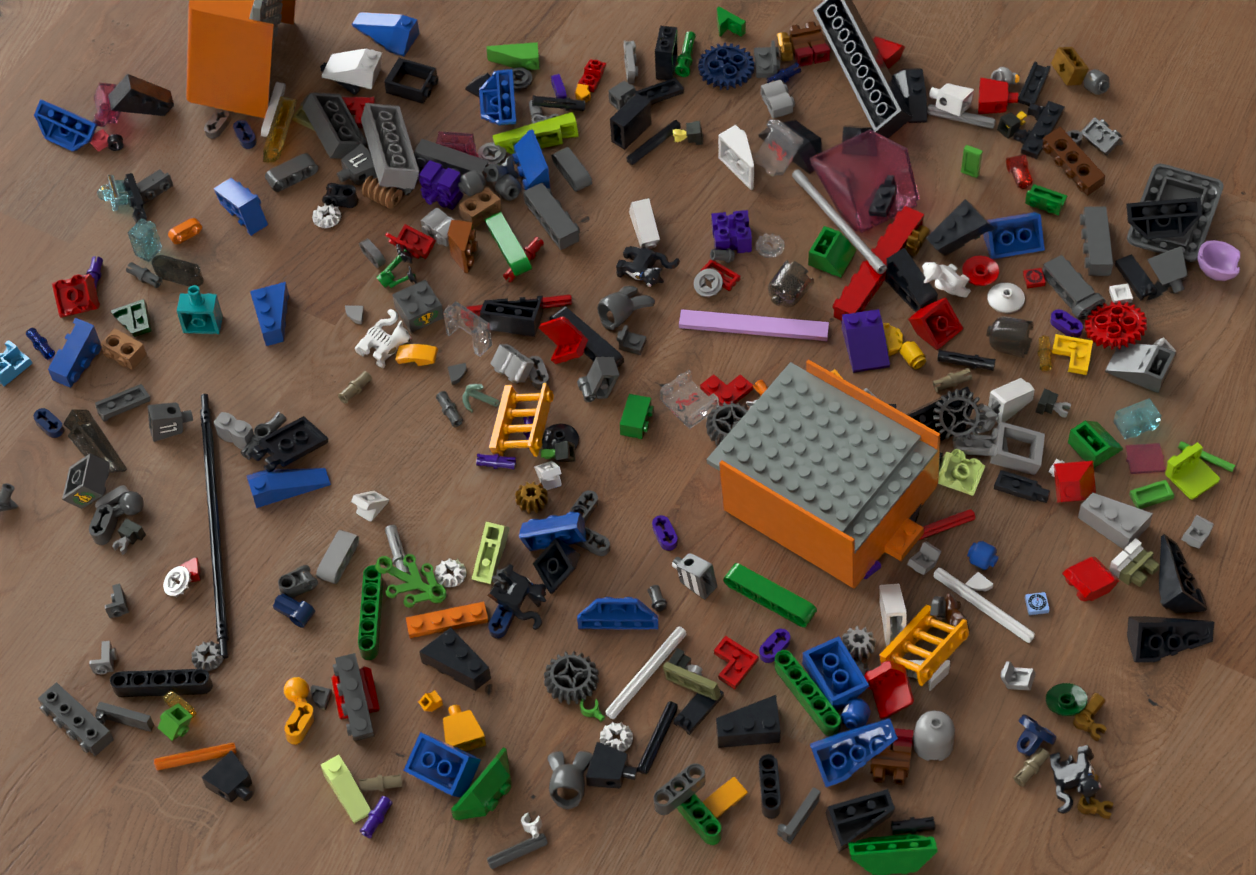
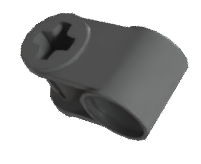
[278,565,318,599]

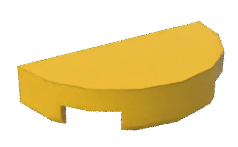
[883,323,903,356]

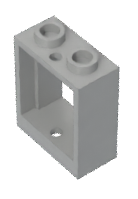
[989,422,1045,475]

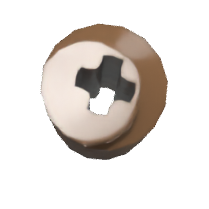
[362,176,403,209]

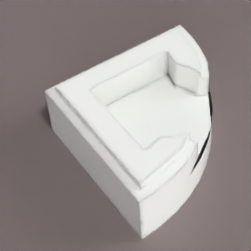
[965,572,993,591]

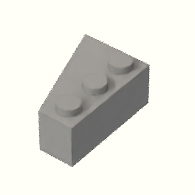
[1078,493,1153,550]

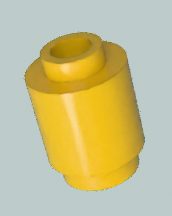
[900,341,926,369]

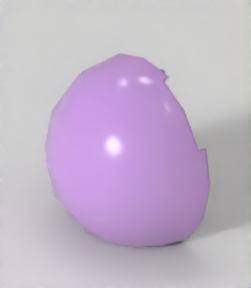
[1197,240,1240,281]

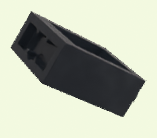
[655,26,678,81]
[384,58,439,104]

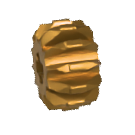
[515,480,548,514]

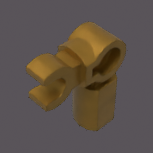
[777,32,793,62]
[905,225,930,257]
[1073,693,1107,741]
[1077,774,1113,819]

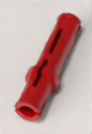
[503,237,544,282]

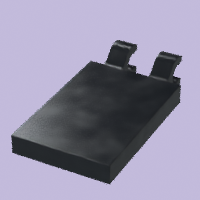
[252,416,328,472]

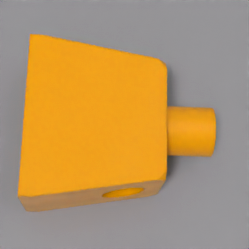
[443,705,486,752]

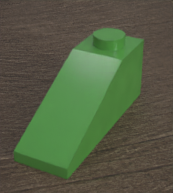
[486,42,540,70]

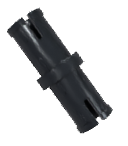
[891,816,935,835]

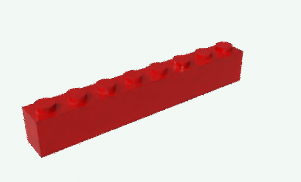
[832,206,924,321]

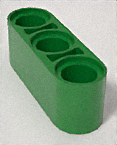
[677,788,722,845]

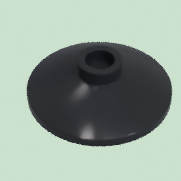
[542,423,579,449]

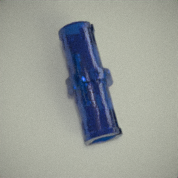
[766,63,801,83]
[25,328,55,360]

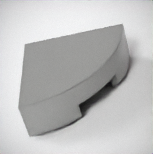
[345,305,364,324]

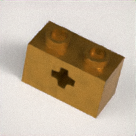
[1051,47,1089,86]

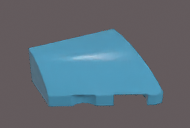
[0,340,33,386]

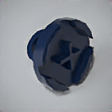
[1017,715,1057,756]

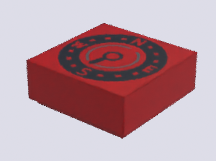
[1023,268,1046,289]

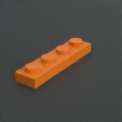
[406,602,488,638]

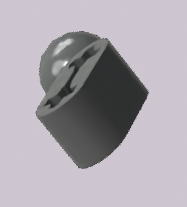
[89,491,144,545]

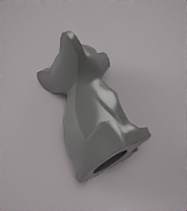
[484,155,518,182]

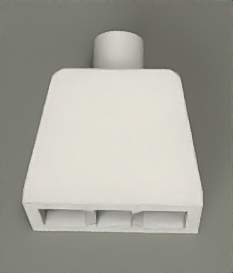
[929,84,974,116]

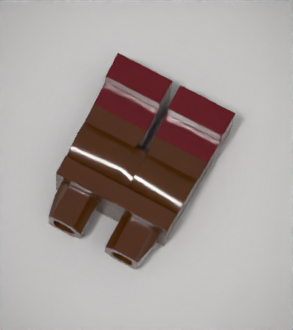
[790,21,830,67]
[870,728,914,785]

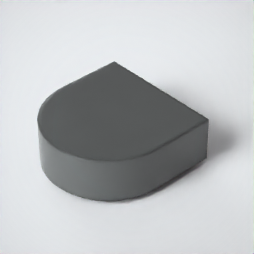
[930,596,946,618]

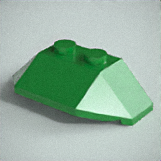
[451,747,512,820]
[848,834,937,875]

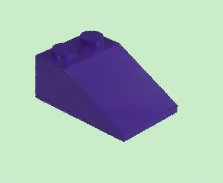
[841,309,890,373]

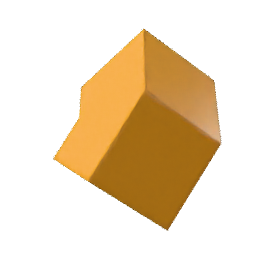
[575,84,591,103]
[418,690,443,712]

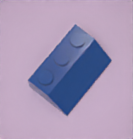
[512,129,550,190]
[983,212,1045,259]
[519,512,587,551]
[802,636,869,711]

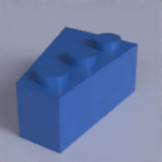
[213,178,268,236]
[48,317,102,388]

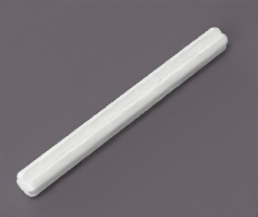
[934,567,1035,643]
[606,626,686,719]

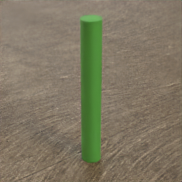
[1178,441,1236,472]

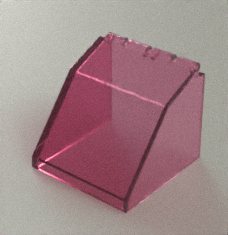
[810,129,919,233]

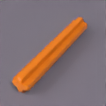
[154,742,236,770]

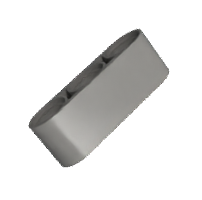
[316,530,359,584]

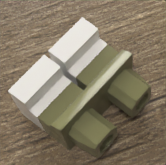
[1109,538,1159,587]

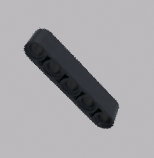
[549,306,624,368]
[110,669,213,697]

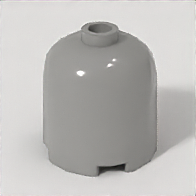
[912,710,955,761]

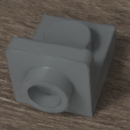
[617,325,647,355]
[105,583,129,618]

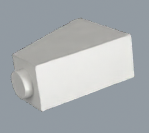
[629,198,660,249]
[988,378,1035,424]
[879,584,906,646]

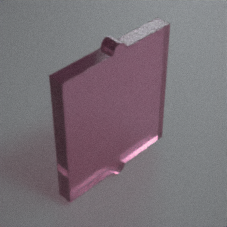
[1125,443,1165,474]

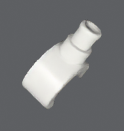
[521,812,542,838]

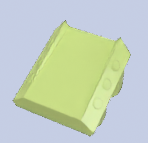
[938,449,986,496]

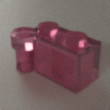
[93,83,121,127]
[436,131,479,158]

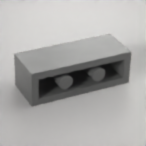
[1042,255,1095,310]

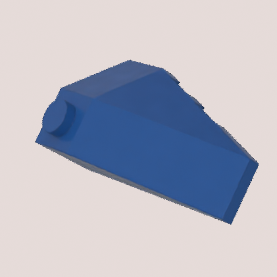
[352,12,420,57]
[246,468,331,508]
[810,718,898,787]

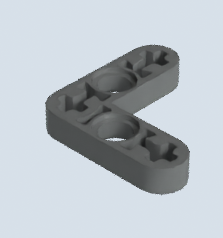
[568,491,610,556]

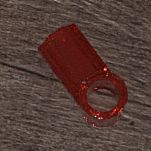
[1006,154,1033,190]

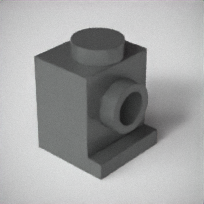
[608,80,636,110]

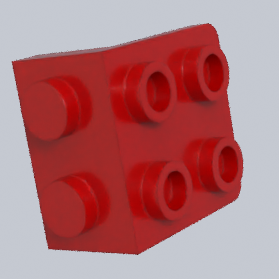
[385,224,436,259]
[539,317,588,364]
[863,661,914,719]

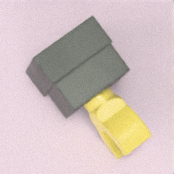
[673,121,703,145]

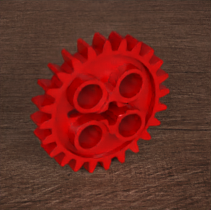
[1085,301,1147,350]

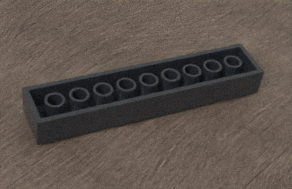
[813,0,913,140]

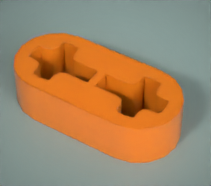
[168,218,202,244]

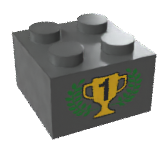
[392,279,444,333]
[62,453,110,509]

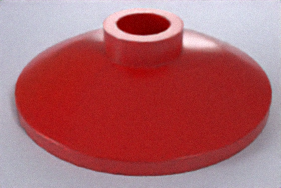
[962,255,999,286]

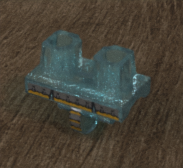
[97,175,128,211]

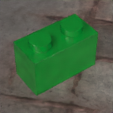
[620,394,654,439]

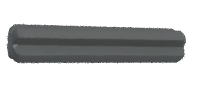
[487,833,547,869]

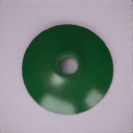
[1046,683,1088,716]

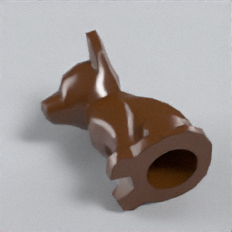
[945,592,969,634]

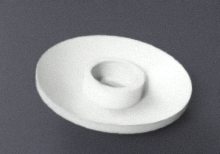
[987,283,1025,314]

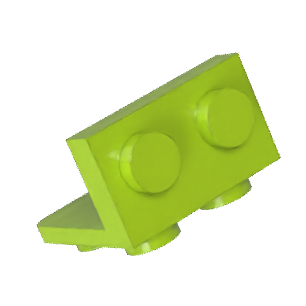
[1165,442,1220,500]

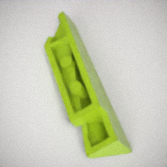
[492,112,579,154]

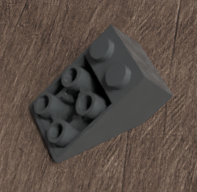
[1105,343,1176,393]

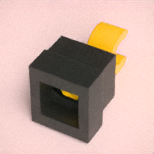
[997,111,1028,139]

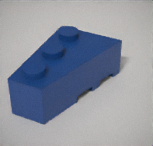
[250,282,289,346]

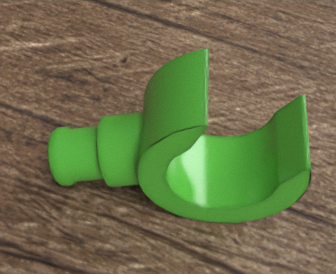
[580,699,605,722]

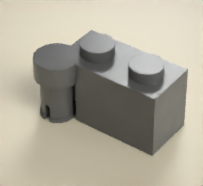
[577,357,619,402]

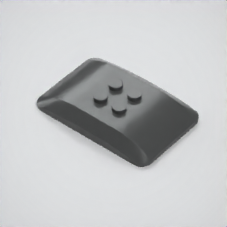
[1127,164,1224,262]

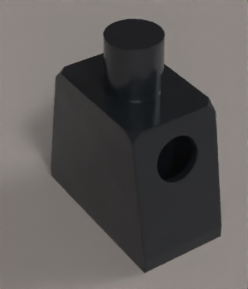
[586,742,638,789]
[202,751,253,802]

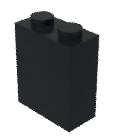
[610,94,651,150]

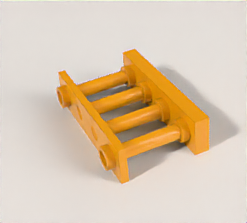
[489,383,554,457]
[879,604,969,686]

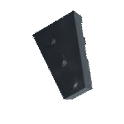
[926,199,995,256]
[480,295,543,337]
[825,789,895,853]

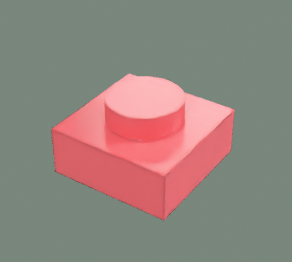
[90,129,109,152]

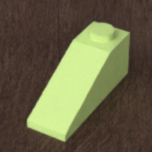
[472,522,510,584]
[321,755,371,824]

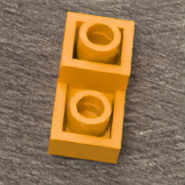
[395,344,438,366]
[703,777,749,819]

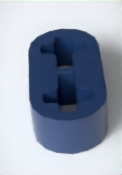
[233,120,257,149]
[33,408,64,438]
[488,604,515,639]

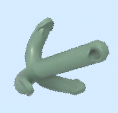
[462,384,500,413]

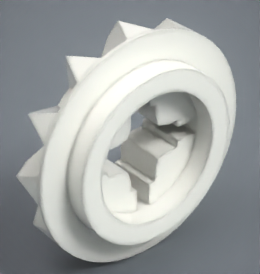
[312,204,341,228]
[434,558,466,587]
[164,566,192,597]
[600,722,633,752]

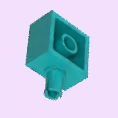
[177,285,223,334]

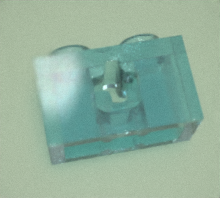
[128,218,162,262]
[1114,398,1161,439]

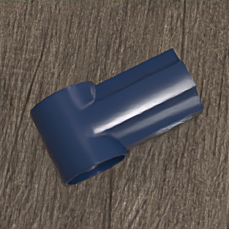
[273,593,315,628]

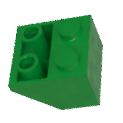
[808,226,857,278]
[1068,420,1123,468]

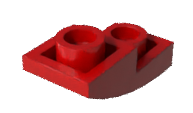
[578,59,606,92]

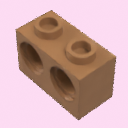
[459,187,502,228]
[100,328,147,370]

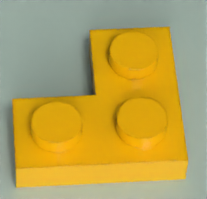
[1052,334,1093,375]

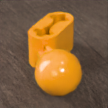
[283,677,314,744]

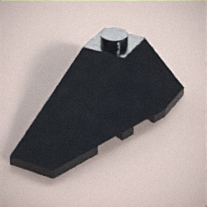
[1159,534,1207,614]
[1127,616,1214,663]

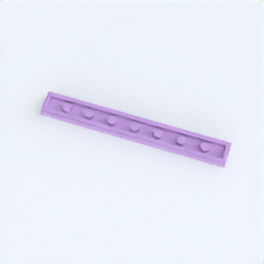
[679,310,829,341]

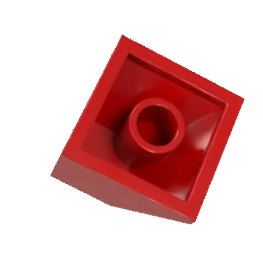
[908,298,964,350]
[1053,461,1096,503]

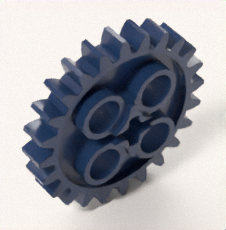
[698,43,754,90]

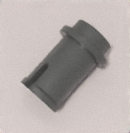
[710,249,735,263]
[647,585,667,612]

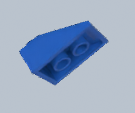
[403,732,481,798]

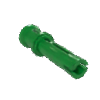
[675,31,696,77]

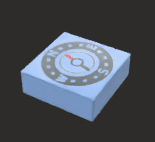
[1025,592,1049,615]

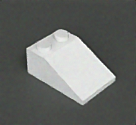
[322,49,382,89]
[719,125,754,190]

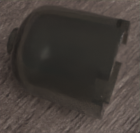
[768,260,814,307]
[986,316,1034,358]

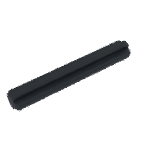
[626,120,681,165]
[637,701,678,775]

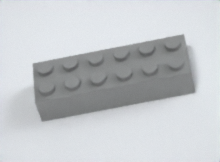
[361,103,419,189]

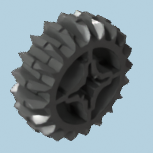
[933,389,986,442]
[706,401,748,446]
[544,651,599,705]

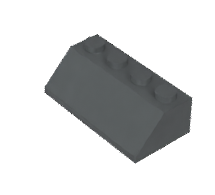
[303,93,368,159]

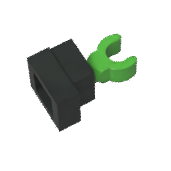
[541,441,575,462]

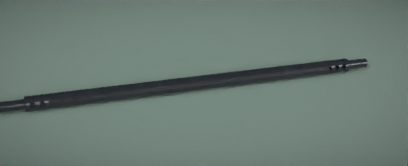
[200,394,229,659]

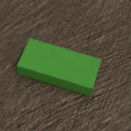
[961,145,983,178]
[1129,480,1174,509]

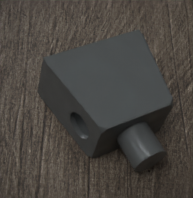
[1147,246,1188,293]

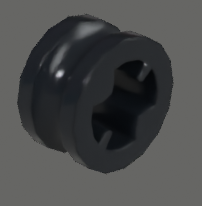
[107,134,124,151]

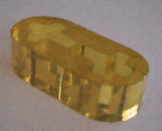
[162,690,197,720]

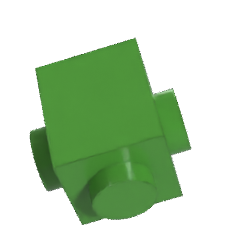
[157,703,193,741]

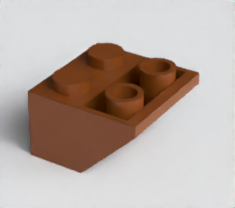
[447,220,478,273]

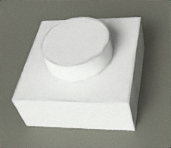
[1109,284,1133,305]

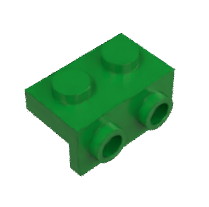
[1025,184,1067,215]

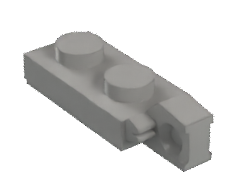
[623,41,638,84]

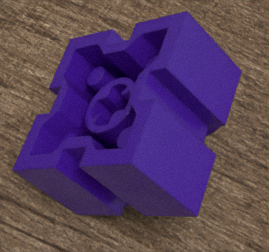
[419,160,464,210]
[711,210,752,253]

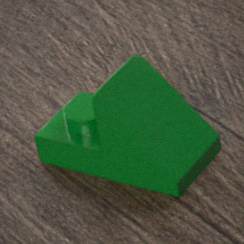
[717,6,746,37]

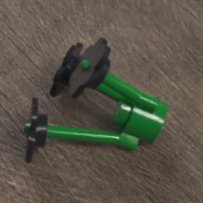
[377,244,417,289]

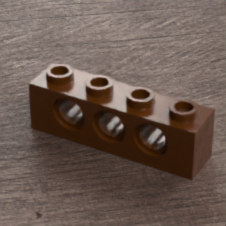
[1042,126,1105,196]

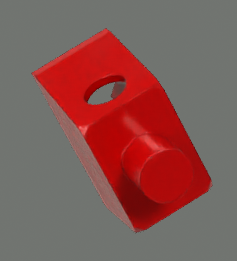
[978,77,1018,114]

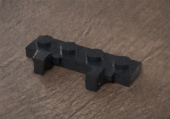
[1014,101,1065,159]

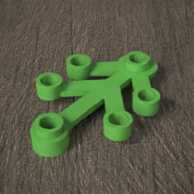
[375,554,447,608]

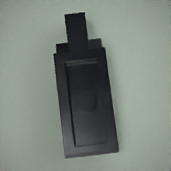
[122,173,147,223]
[868,175,897,217]
[994,470,1050,503]

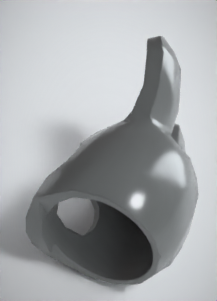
[597,286,655,330]
[547,751,593,809]

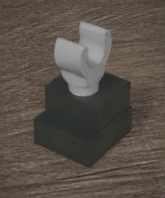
[1036,388,1071,417]
[112,518,146,555]
[668,648,703,676]

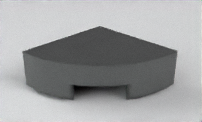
[448,363,467,385]
[311,685,332,710]

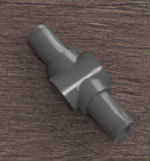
[240,412,287,460]

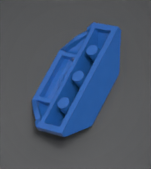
[479,69,517,125]
[34,99,97,152]
[577,597,659,629]

